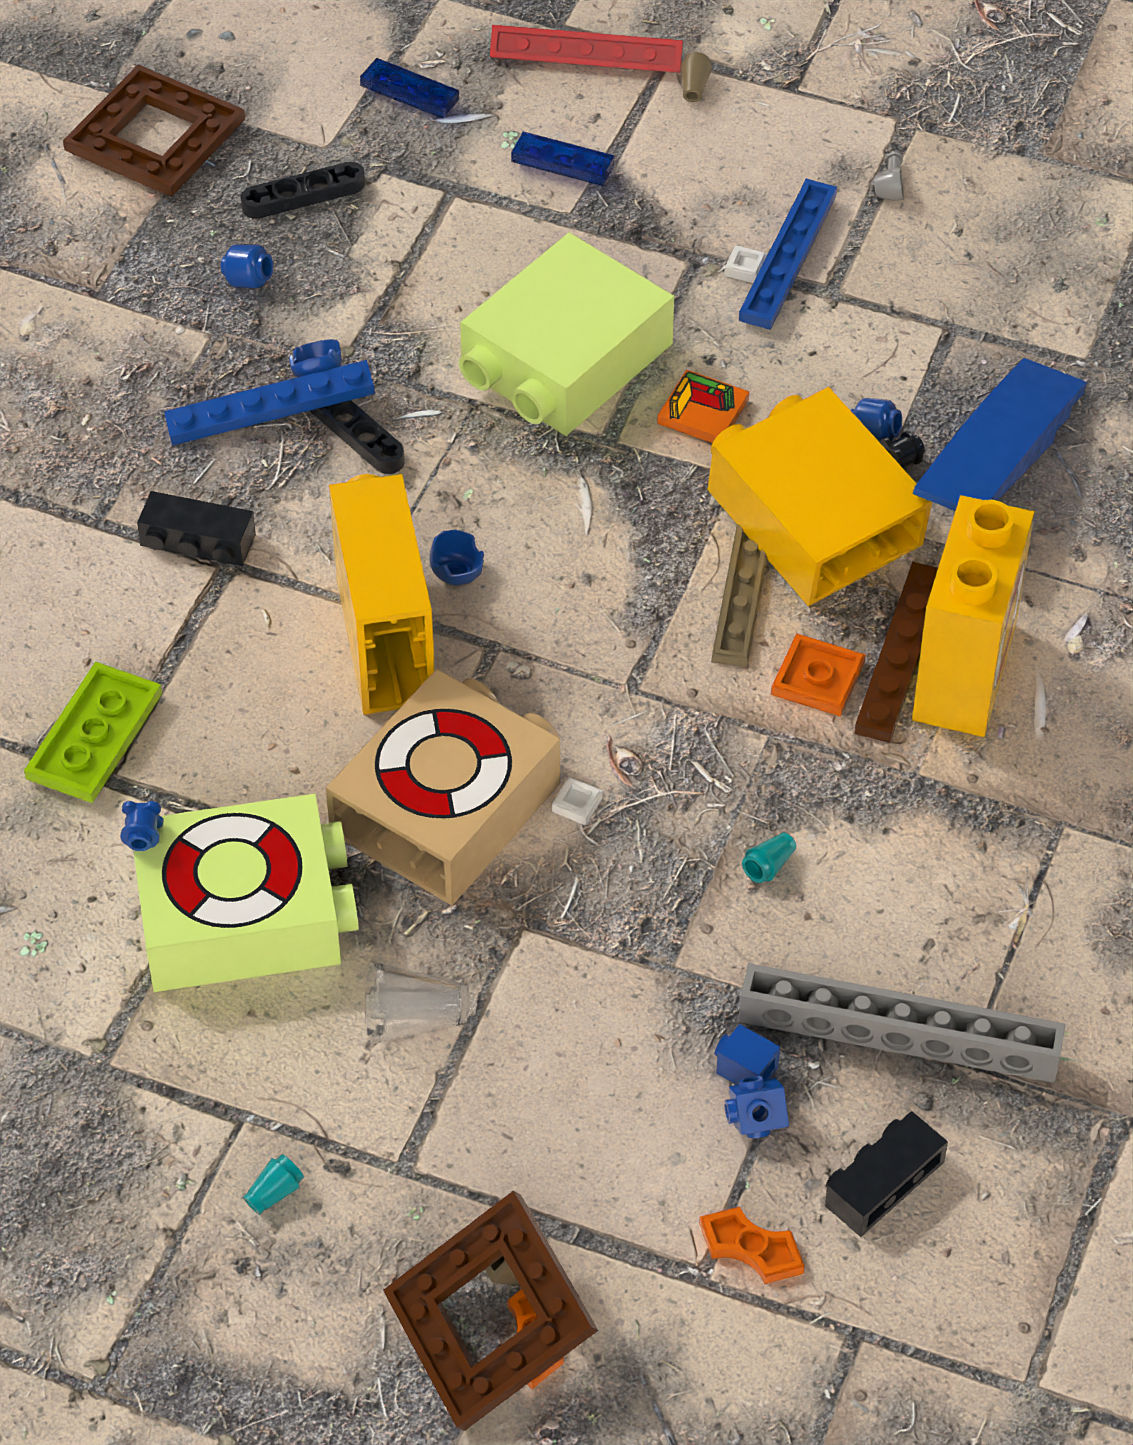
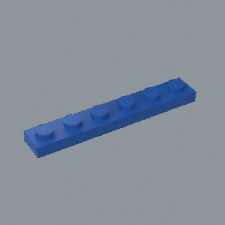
[739,178,837,330]
[164,360,376,445]

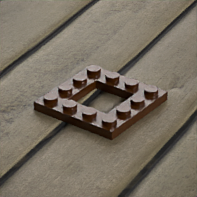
[63,65,245,197]
[383,1191,599,1431]

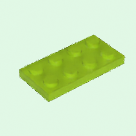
[24,661,163,803]

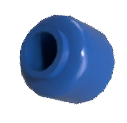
[221,244,273,289]
[851,398,902,444]

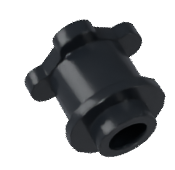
[880,431,925,468]

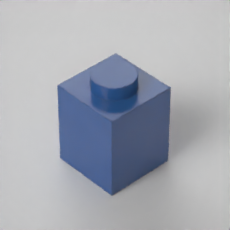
[714,1024,780,1085]

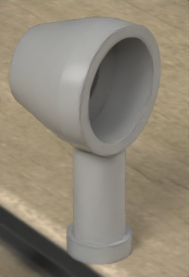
[874,151,904,201]

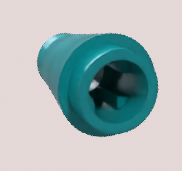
[742,832,796,883]
[243,1154,304,1215]

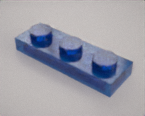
[360,58,459,119]
[511,131,615,186]

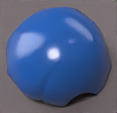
[289,339,342,377]
[429,529,484,586]

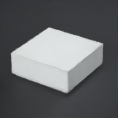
[724,245,767,283]
[552,777,603,825]

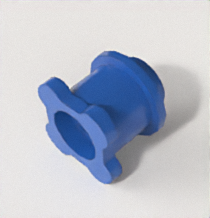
[120,801,164,851]

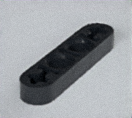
[241,162,365,219]
[310,400,405,474]

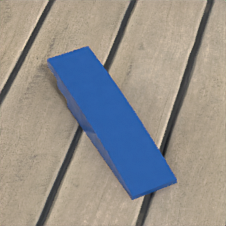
[912,358,1087,511]

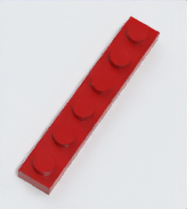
[490,25,683,73]

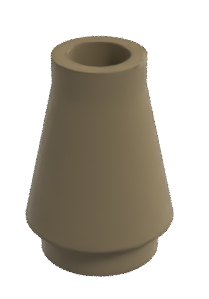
[680,52,712,102]

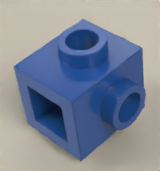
[724,1076,789,1138]

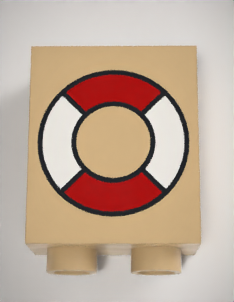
[326,669,560,906]

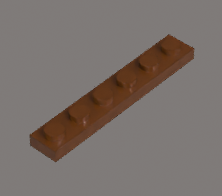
[854,561,938,743]

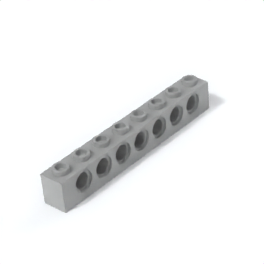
[739,963,1066,1083]

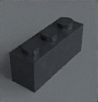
[137,491,256,566]
[825,1111,948,1237]

